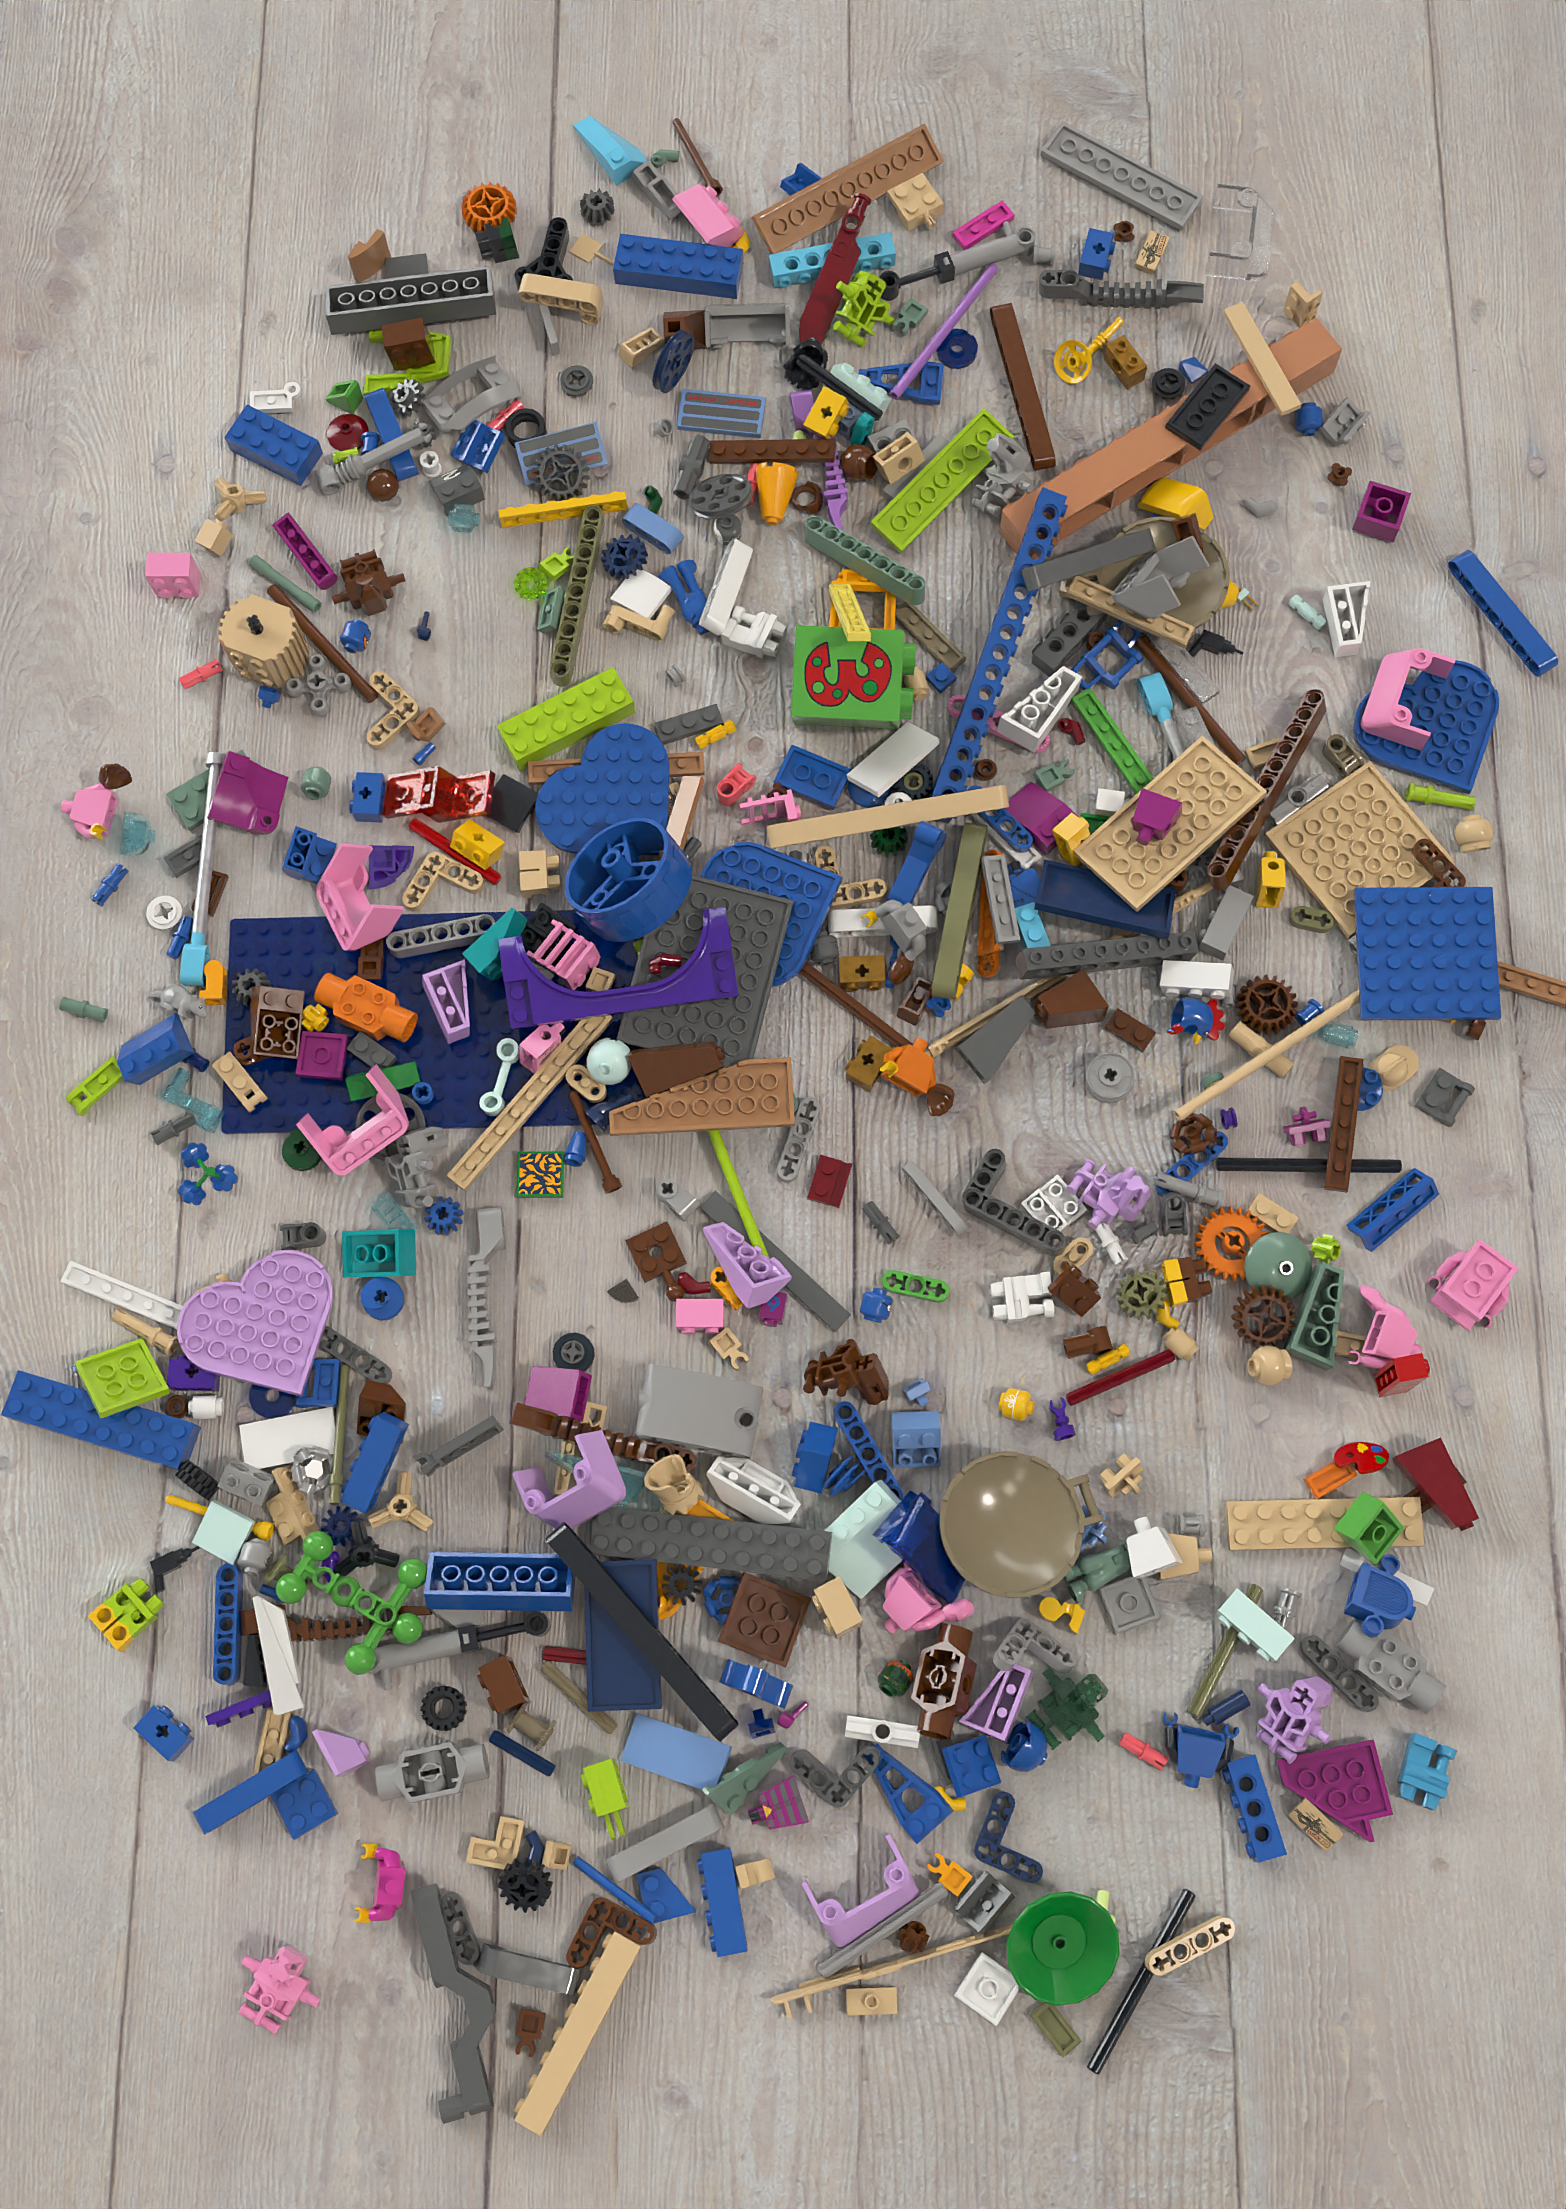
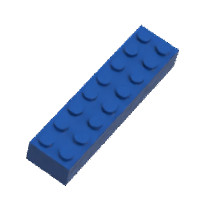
[1,1370,201,1470]

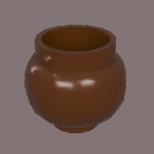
[840,444,878,481]

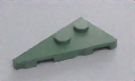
[702,1742,788,1815]

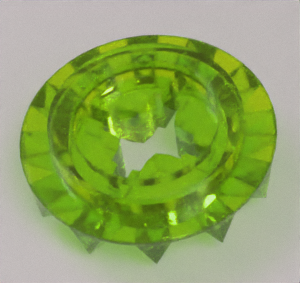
[514,567,549,601]

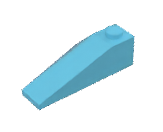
[573,116,647,185]

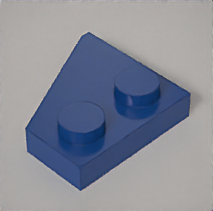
[637,1868,695,1924]

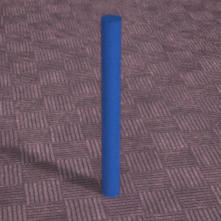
[573,1856,657,1924]

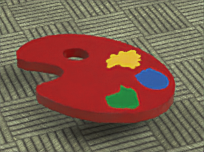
[1333,1442,1389,1474]

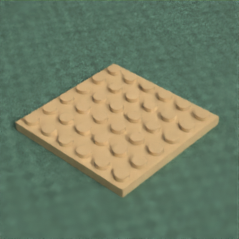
[1264,761,1455,938]

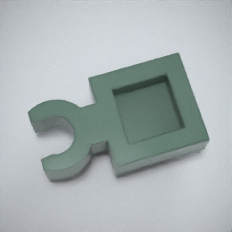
[893,298,928,336]
[1033,759,1075,792]

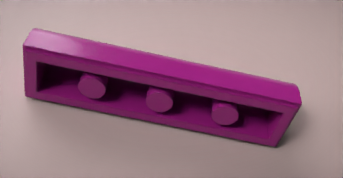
[272,512,338,590]

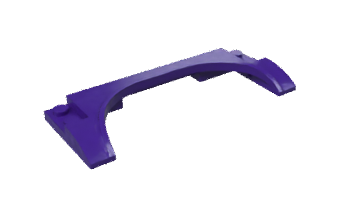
[498,907,739,1030]

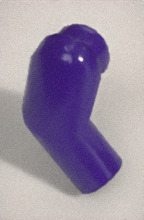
[321,1551,340,1583]

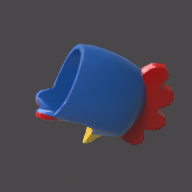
[1167,998,1225,1044]

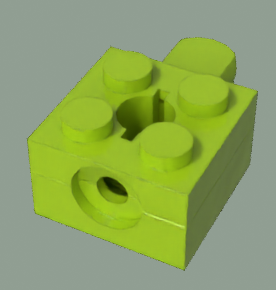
[581,1758,630,1840]

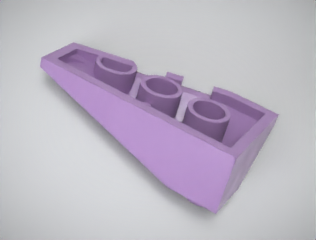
[703,1222,792,1308]

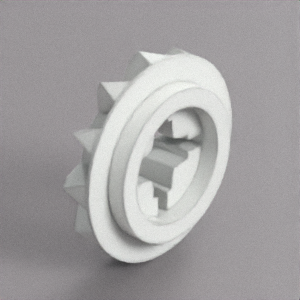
[146,896,183,931]

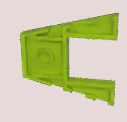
[364,329,452,394]

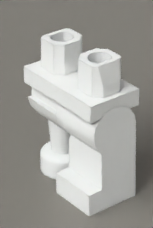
[721,605,787,659]
[990,1272,1054,1324]

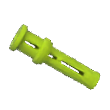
[1405,782,1476,811]

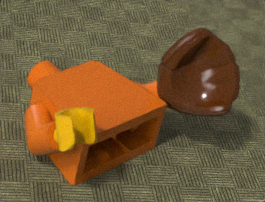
[880,1038,954,1116]

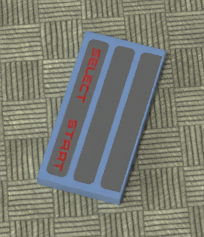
[677,389,766,438]
[514,421,608,486]

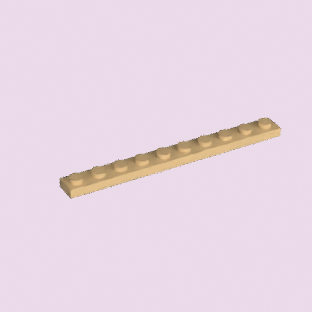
[446,1016,613,1191]

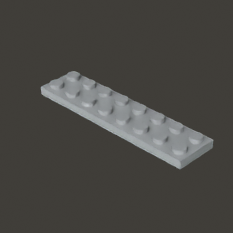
[1040,121,1204,231]

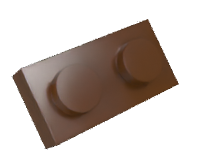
[1105,1008,1156,1053]

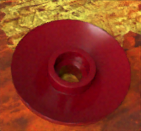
[327,414,369,451]

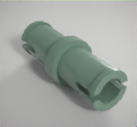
[59,997,108,1022]

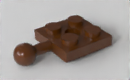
[625,1221,687,1302]

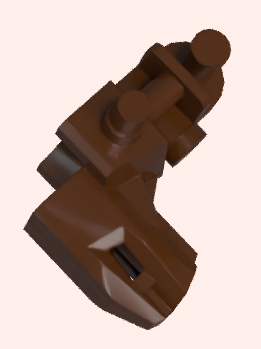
[331,549,406,616]
[803,1339,889,1405]

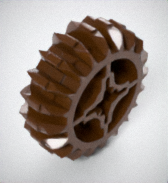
[1236,974,1298,1035]
[1231,1284,1297,1347]

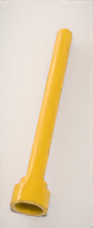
[165,1495,275,1542]

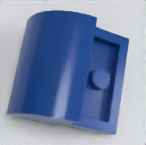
[282,826,337,884]

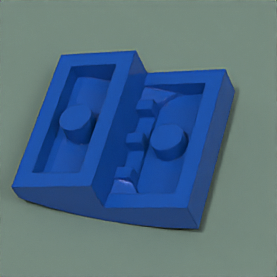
[450,420,506,473]

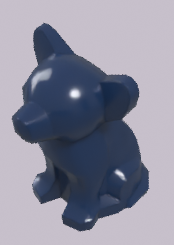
[585,1089,634,1132]

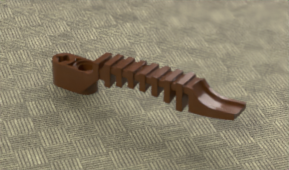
[510,1402,696,1471]
[240,1604,432,1642]

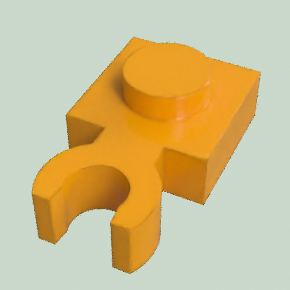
[926,1853,973,1897]

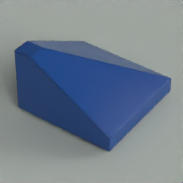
[1178,357,1208,384]

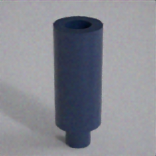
[1202,1690,1250,1726]

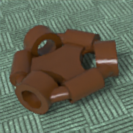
[1170,1113,1218,1156]

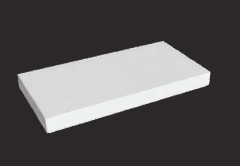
[847,722,940,797]
[239,1407,336,1470]

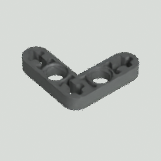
[789,1746,881,1808]

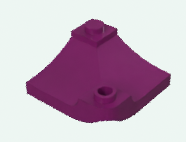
[207,750,289,835]

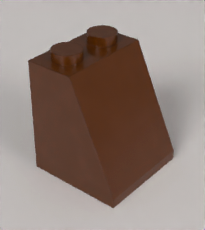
[1034,969,1109,1029]

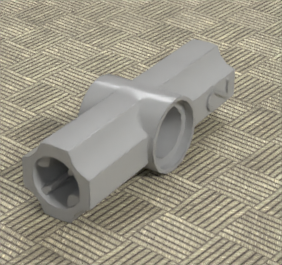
[1267,772,1329,826]

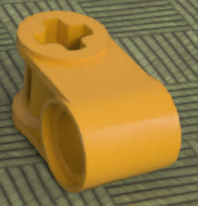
[710,1266,743,1311]

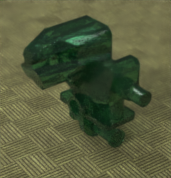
[1026,1667,1108,1750]

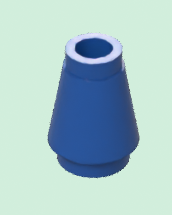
[563,1131,587,1167]

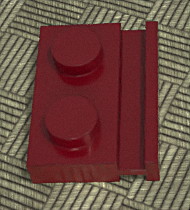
[807,1155,852,1209]

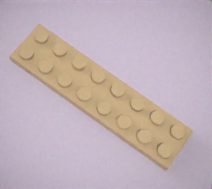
[1226,1497,1424,1551]

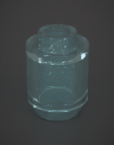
[1322,1021,1358,1048]

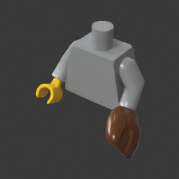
[861,900,927,985]

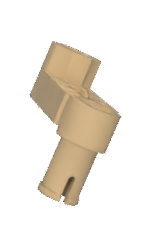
[603,605,675,641]

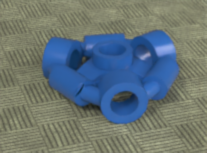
[702,1576,740,1625]

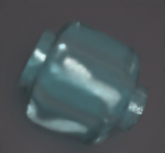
[448,504,480,533]

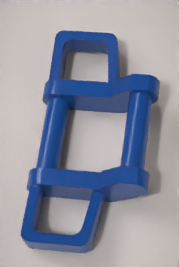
[1071,620,1143,690]

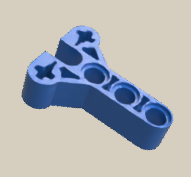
[887,820,947,905]
[719,1659,794,1709]

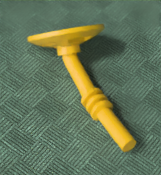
[1054,317,1124,384]

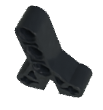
[514,217,573,291]

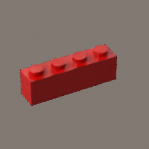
[1374,1353,1430,1398]

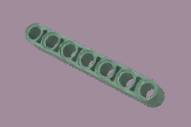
[805,516,926,605]

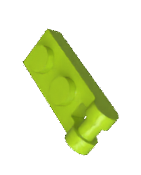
[65,1056,124,1116]

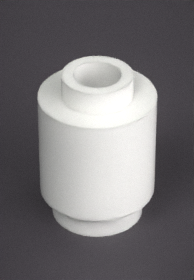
[188,1395,224,1419]

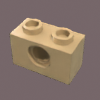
[872,432,926,485]

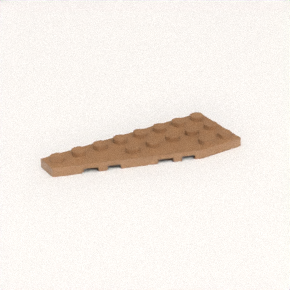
[609,1057,795,1136]

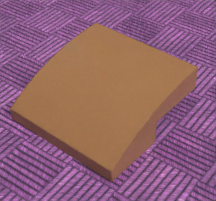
[347,229,391,282]

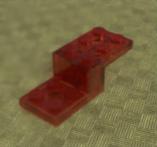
[382,766,495,823]

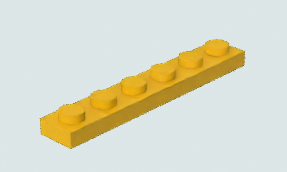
[498,491,628,528]

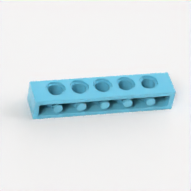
[769,232,896,288]

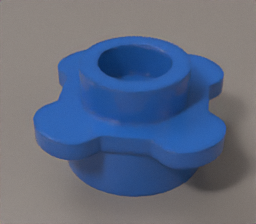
[926,997,951,1018]

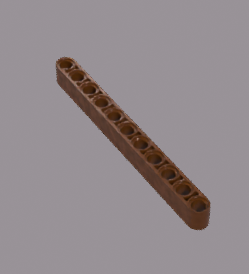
[1207,689,1327,890]

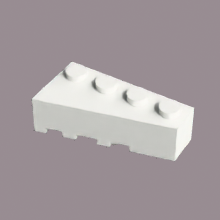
[997,666,1082,753]

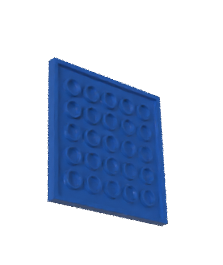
[1354,887,1501,1021]

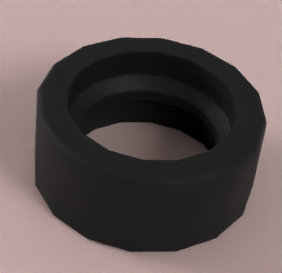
[505,408,547,448]

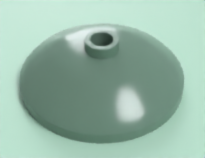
[1244,1232,1312,1302]

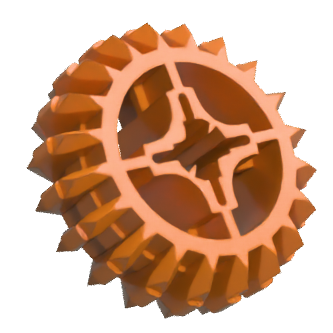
[461,182,517,232]

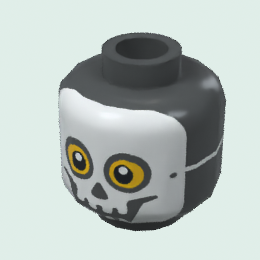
[714,515,742,545]

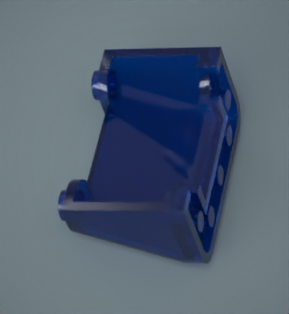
[873,1490,965,1605]

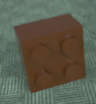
[381,317,436,371]
[477,1655,531,1715]

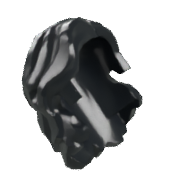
[783,338,828,390]

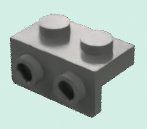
[954,1871,1015,1936]

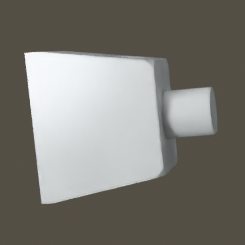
[1127,1517,1183,1579]

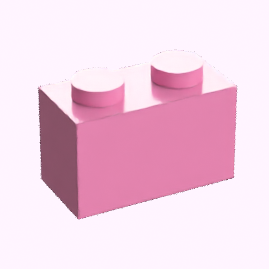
[676,1299,724,1335]

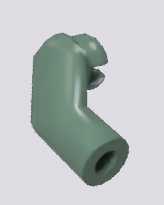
[651,149,679,168]

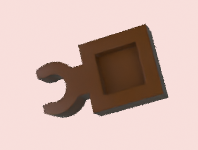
[515,2008,546,2057]

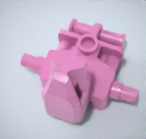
[238,1945,321,2036]

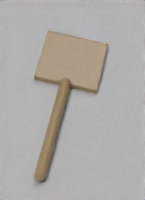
[569,233,614,266]

